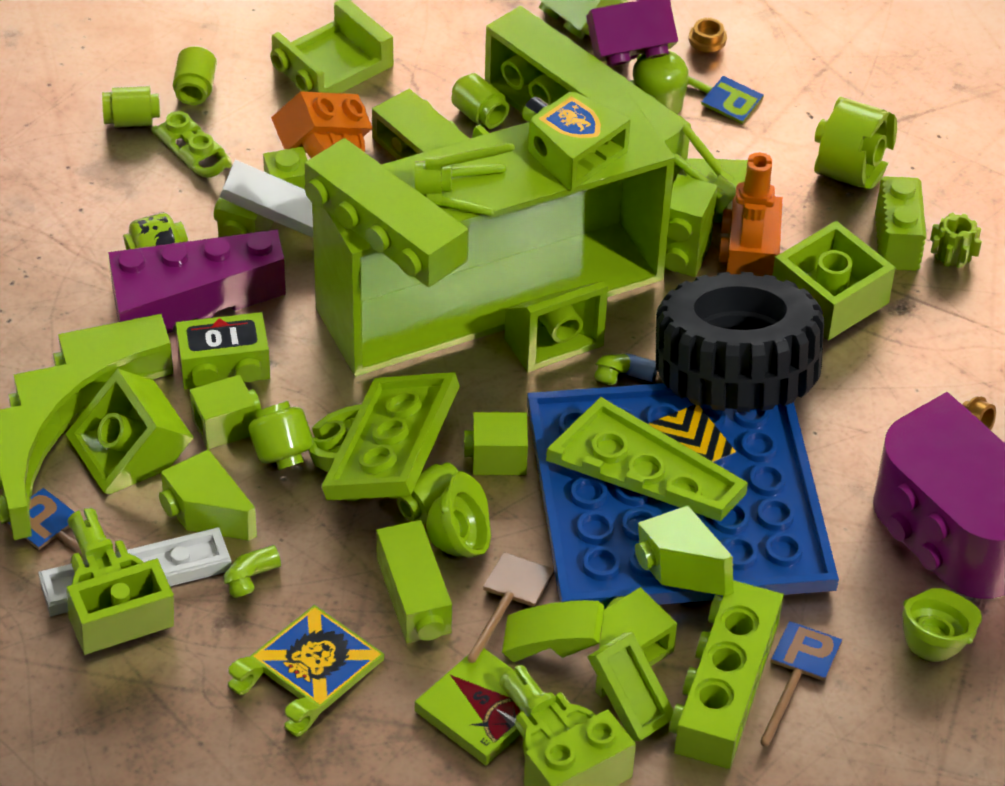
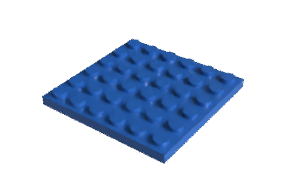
[527,383,839,609]

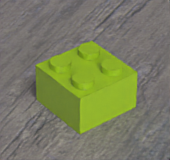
[772,221,896,341]

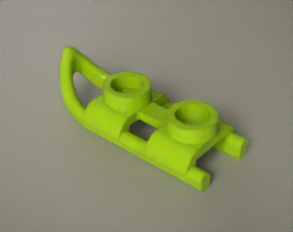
[151,111,233,178]

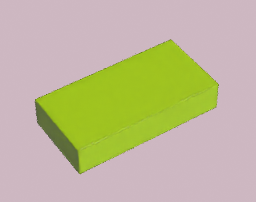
[587,632,674,741]

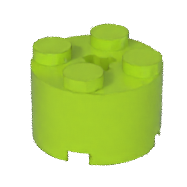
[814,97,897,189]

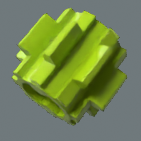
[930,213,982,268]

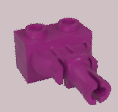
[586,0,679,67]

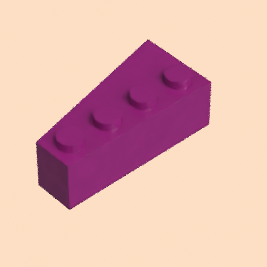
[108,230,286,334]

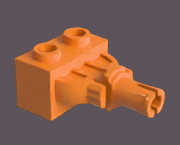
[271,91,373,158]
[719,152,783,276]

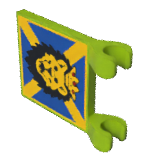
[228,605,384,737]

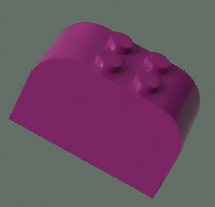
[873,392,1005,599]

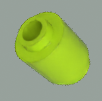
[173,46,217,105]
[451,73,509,129]
[102,86,160,128]
[397,462,458,524]

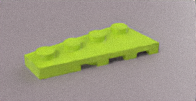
[546,397,748,521]

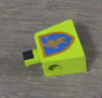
[522,92,631,191]

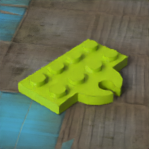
[308,372,460,501]

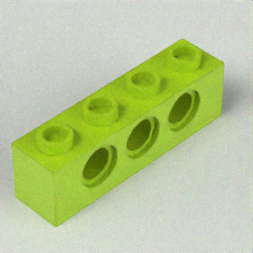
[669,580,784,769]

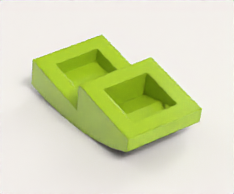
[502,600,604,663]

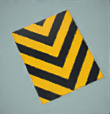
[648,404,736,462]

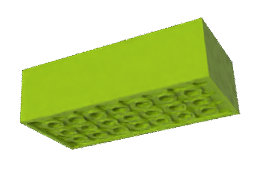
[312,93,675,377]

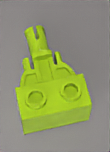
[66,508,174,655]
[499,665,636,786]

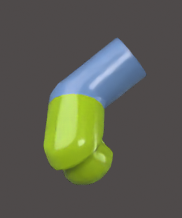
[594,353,657,386]

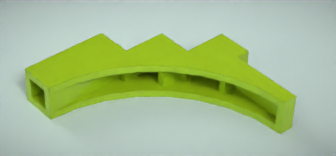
[0,314,174,540]

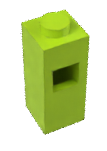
[376,520,452,644]

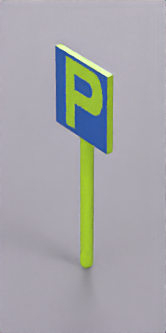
[637,54,764,124]

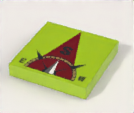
[415,648,545,766]

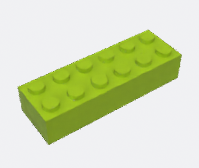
[485,5,691,183]

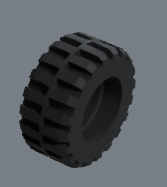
[655,272,824,412]

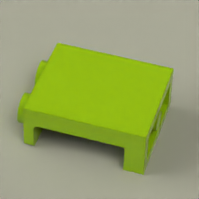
[270,0,394,93]

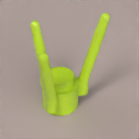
[674,125,736,215]
[415,143,515,217]

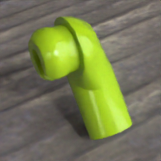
[224,545,281,598]

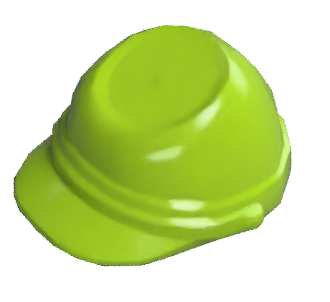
[426,471,491,558]
[902,588,982,662]

